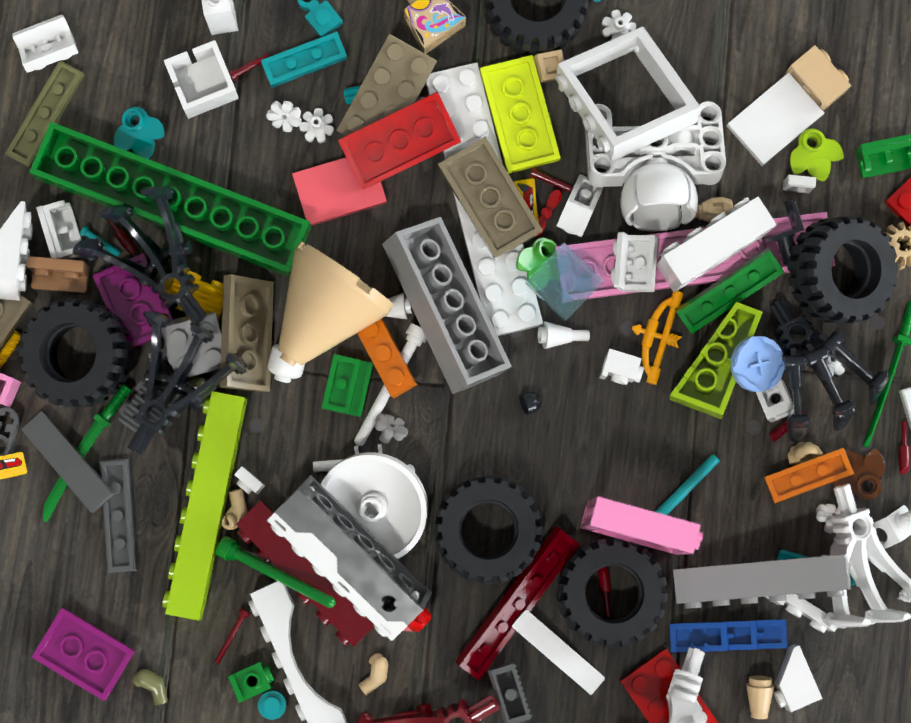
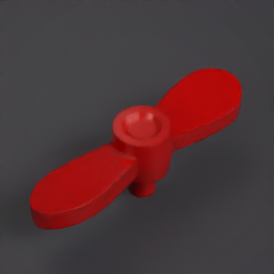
[536,190,562,236]

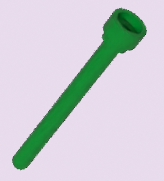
[216,536,336,608]

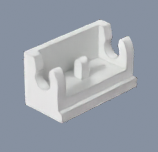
[36,200,82,260]

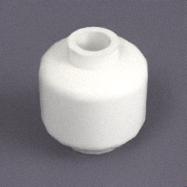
[267,344,305,383]

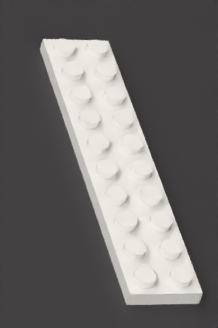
[426,63,543,336]

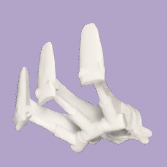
[821,484,911,628]
[666,647,707,723]

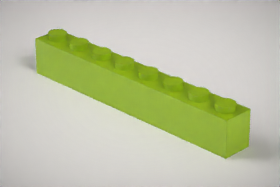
[162,391,247,621]

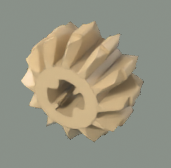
[882,222,911,270]

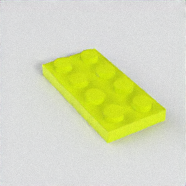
[480,55,561,174]

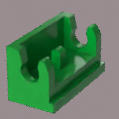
[855,134,911,179]

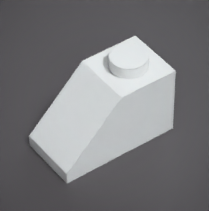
[557,174,603,237]
[774,644,822,712]

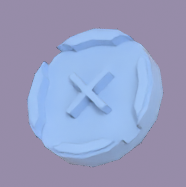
[731,336,785,392]

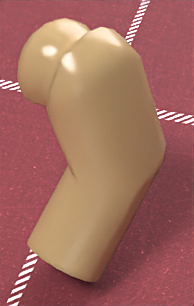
[221,489,247,530]
[358,653,389,696]

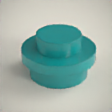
[258,691,286,720]

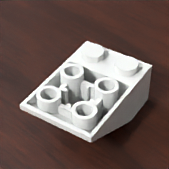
[0,201,33,301]

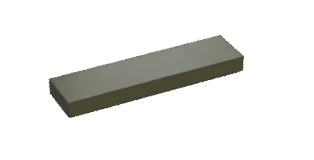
[5,60,85,169]

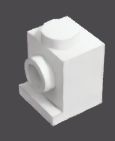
[599,349,644,385]
[756,379,794,423]

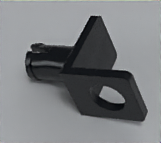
[762,200,804,265]

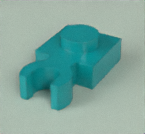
[297,0,343,38]

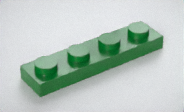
[675,248,785,334]

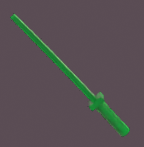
[862,300,911,448]
[43,384,132,522]

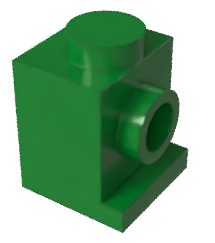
[228,661,275,703]

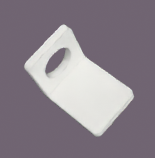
[872,505,911,549]

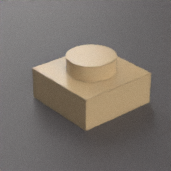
[533,50,564,83]

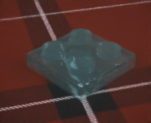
[525,243,604,322]

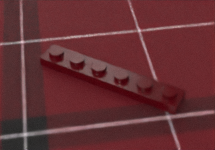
[455,526,580,680]

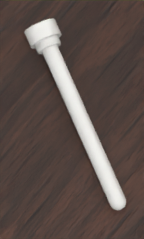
[354,323,427,446]

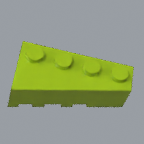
[669,302,763,419]

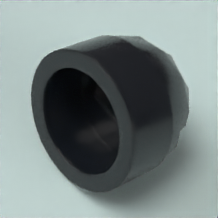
[519,391,542,415]

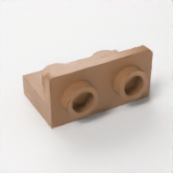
[27,256,90,294]

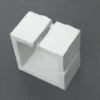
[164,40,239,119]

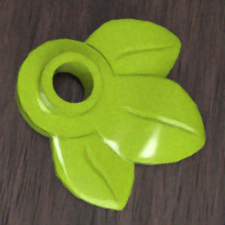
[790,128,844,182]

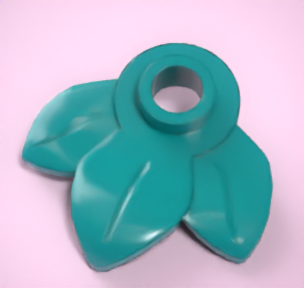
[114,107,164,159]

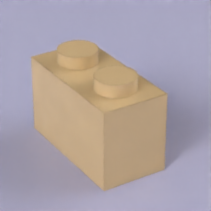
[786,45,851,111]

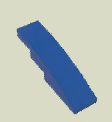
[670,619,788,652]

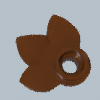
[833,448,885,500]

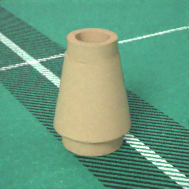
[746,676,775,719]

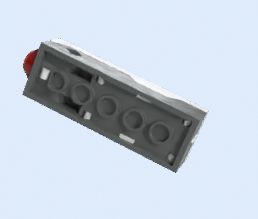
[267,475,432,641]

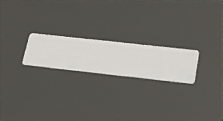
[512,610,605,695]

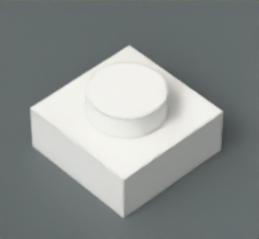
[234,466,265,494]

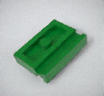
[322,354,373,418]

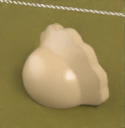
[788,442,823,465]

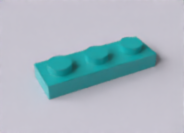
[261,32,347,88]

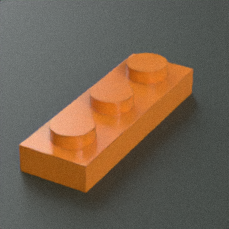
[358,319,418,398]
[764,448,854,504]

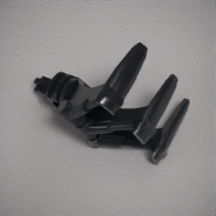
[73,185,207,324]
[769,300,889,442]
[127,311,248,455]

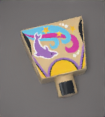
[404,0,466,54]

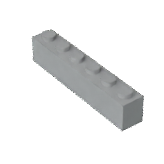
[673,555,851,609]

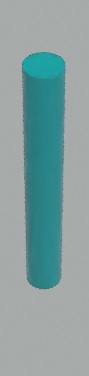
[655,454,720,515]

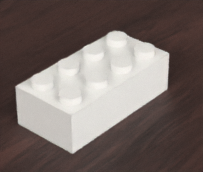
[656,197,777,293]

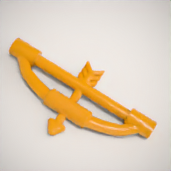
[632,291,683,385]

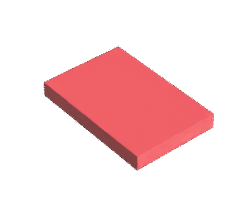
[292,158,387,226]

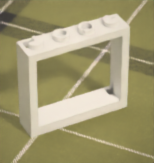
[555,27,700,162]

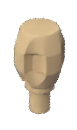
[694,197,734,223]

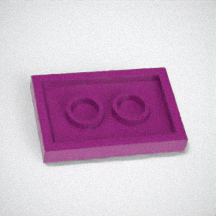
[92,253,174,349]
[32,608,136,701]

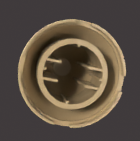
[278,241,394,367]

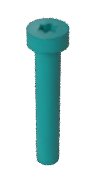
[80,225,121,257]

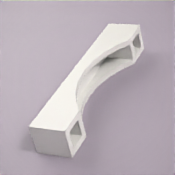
[248,581,348,723]

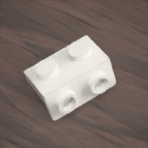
[12,15,78,73]
[611,232,659,292]

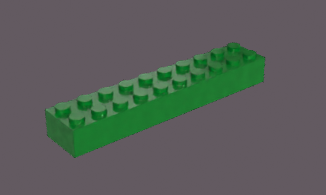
[29,122,312,278]

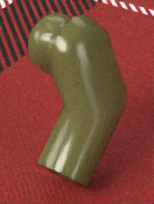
[133,669,168,706]

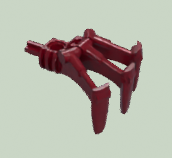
[356,694,500,723]

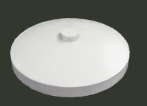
[321,452,428,559]

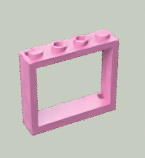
[580,497,703,555]

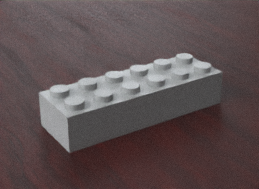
[382,217,512,394]

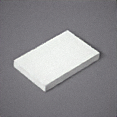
[727,73,824,166]

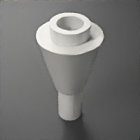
[385,292,413,320]
[538,321,590,349]

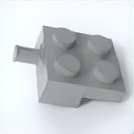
[148,311,222,378]

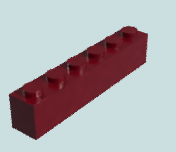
[236,500,374,646]

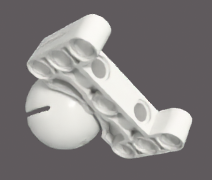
[585,101,726,231]

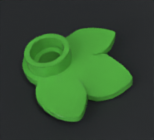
[516,238,559,291]

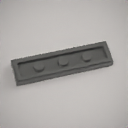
[21,411,114,513]
[100,459,137,573]

